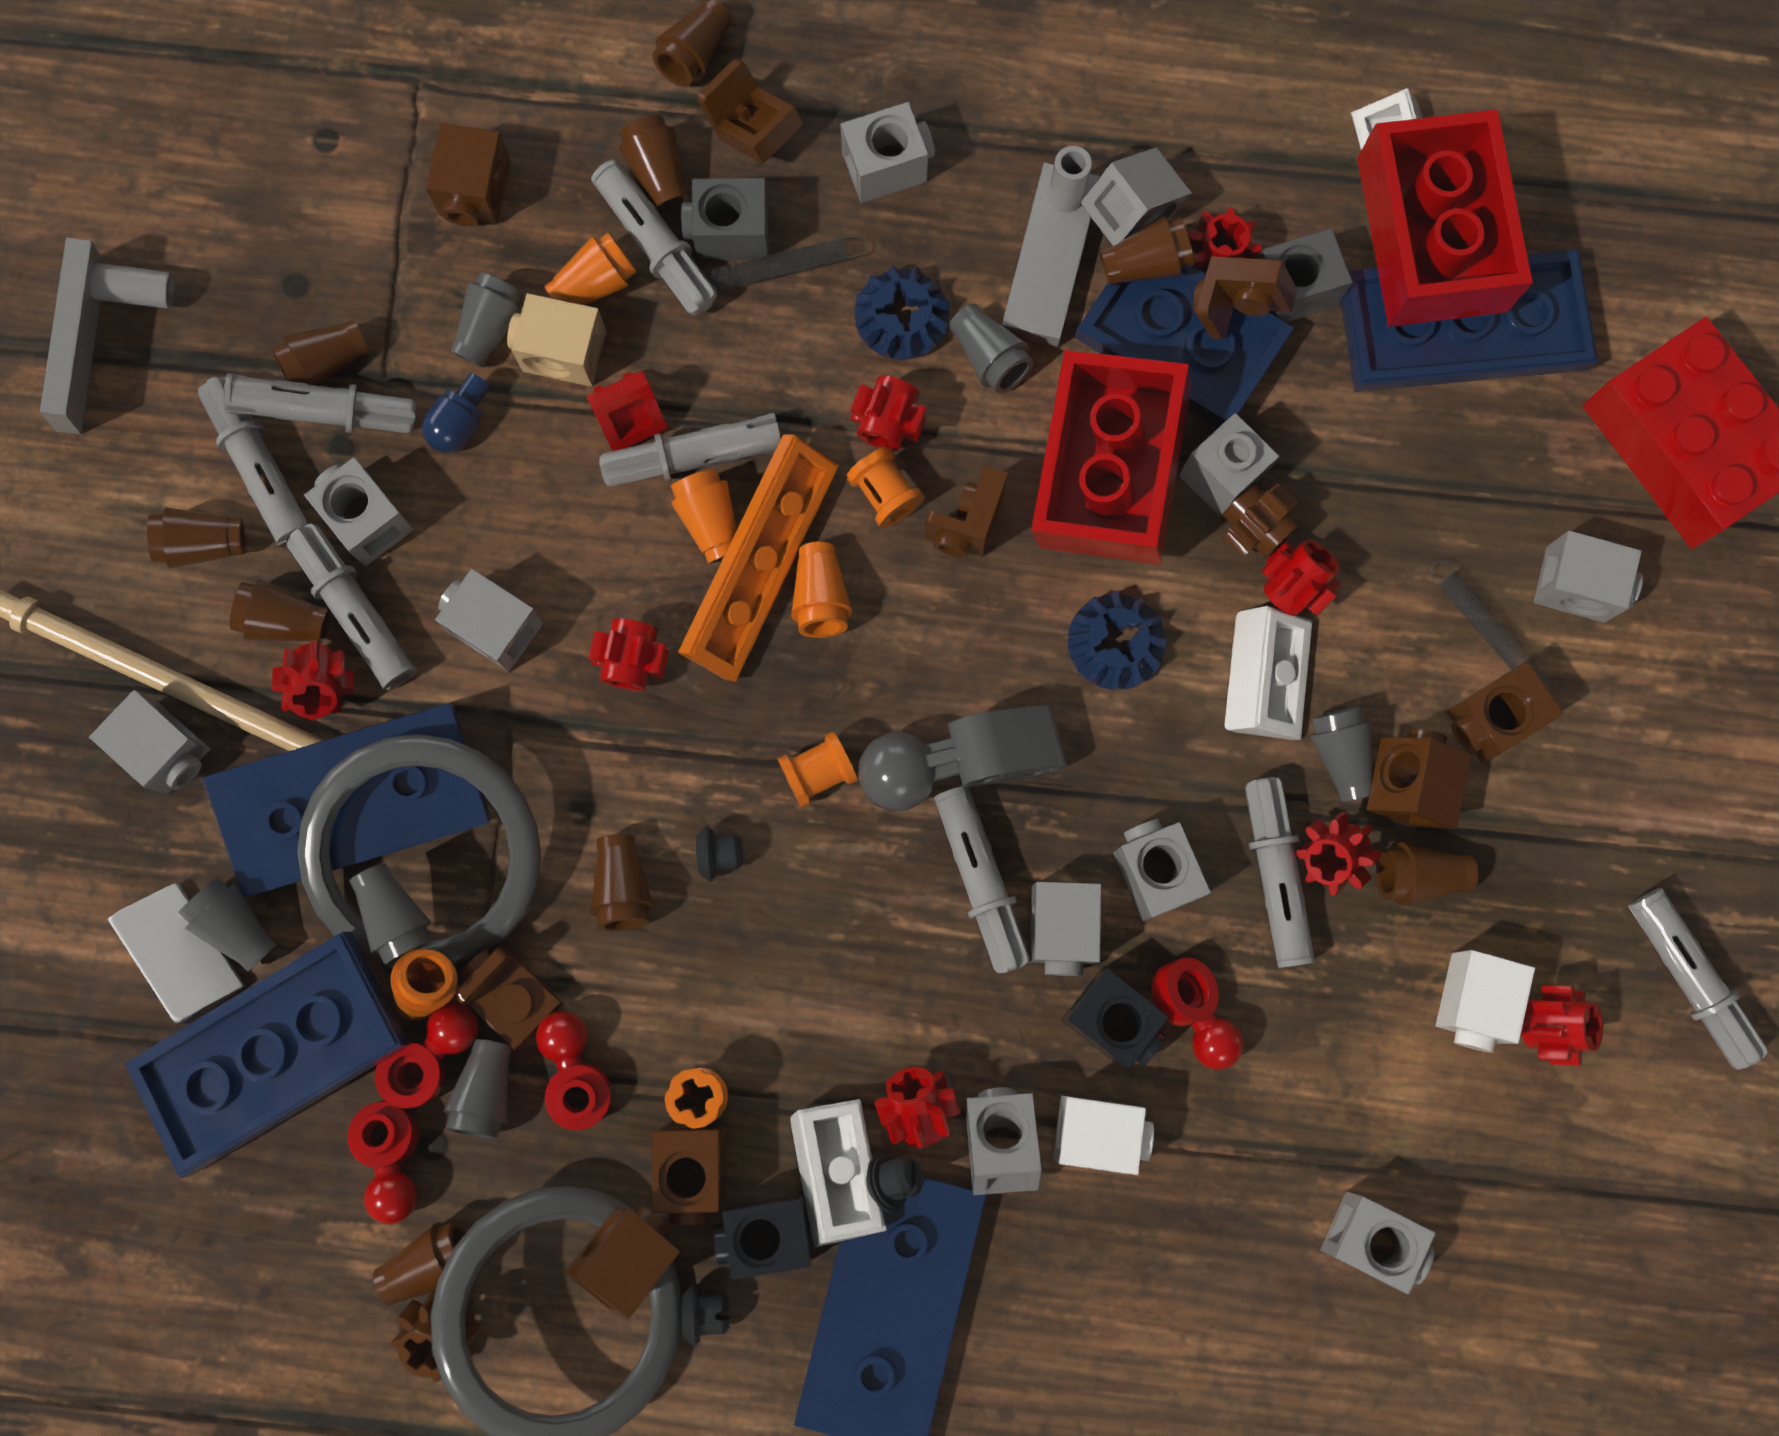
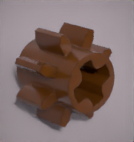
[1222,482,1299,558]
[391,1290,481,1382]

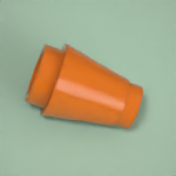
[544,232,637,306]
[671,468,737,565]
[791,542,853,638]
[391,949,458,1022]

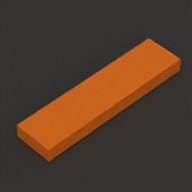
[678,434,839,682]

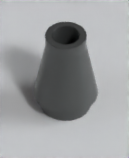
[450,272,524,368]
[949,304,1034,393]
[1309,706,1374,802]
[349,862,433,965]
[178,877,277,972]
[443,1039,512,1140]

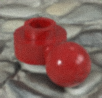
[1152,958,1244,1070]
[375,1002,479,1109]
[536,1011,612,1130]
[347,1101,419,1225]

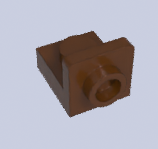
[1193,256,1298,339]
[925,465,1008,558]
[453,948,564,1050]

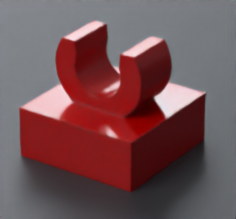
[586,370,668,451]

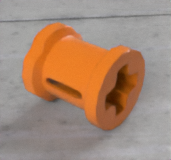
[847,446,925,529]
[777,731,858,809]
[665,1067,729,1129]

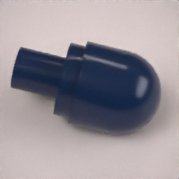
[422,372,491,453]

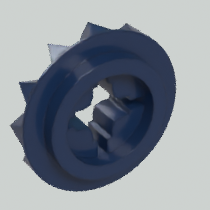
[855,265,949,360]
[1067,591,1168,690]

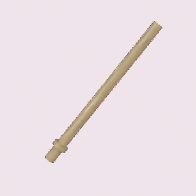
[0,590,324,751]

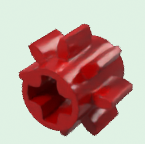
[1188,207,1262,274]
[850,376,927,452]
[1262,539,1341,616]
[588,618,669,691]
[271,641,354,721]
[1295,812,1382,896]
[1521,985,1603,1066]
[875,1067,961,1149]

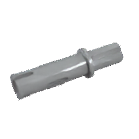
[591,159,717,315]
[224,373,416,433]
[198,376,308,548]
[599,413,781,486]
[287,524,417,690]
[1245,777,1315,968]
[934,786,1030,973]
[1628,888,1767,1070]

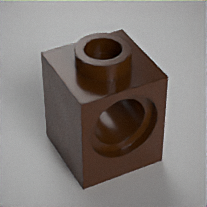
[426,123,511,226]
[1446,661,1564,763]
[1366,729,1471,829]
[652,1127,724,1225]
[564,1206,680,1320]

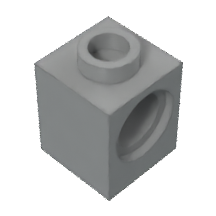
[840,102,935,203]
[1080,147,1192,246]
[1179,413,1279,518]
[304,457,414,567]
[1533,530,1643,623]
[435,568,544,672]
[89,690,211,795]
[1113,818,1211,922]
[1030,882,1101,976]
[966,1087,1042,1195]
[1320,1191,1435,1295]

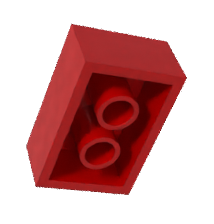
[1357,109,1533,327]
[1582,316,1779,550]
[1031,350,1192,565]

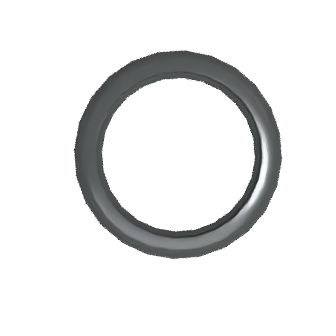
[297,734,541,968]
[431,1185,682,1436]

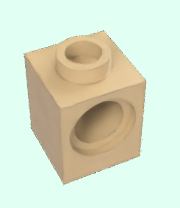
[507,293,607,387]

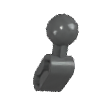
[858,704,1068,812]

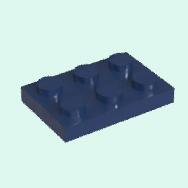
[1074,266,1294,427]

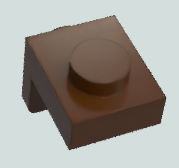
[697,59,803,164]

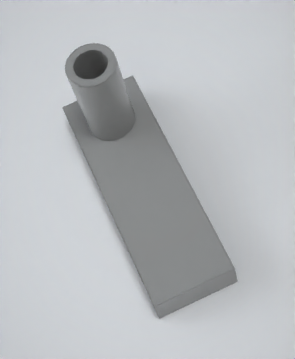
[1002,146,1101,348]
[40,237,175,434]

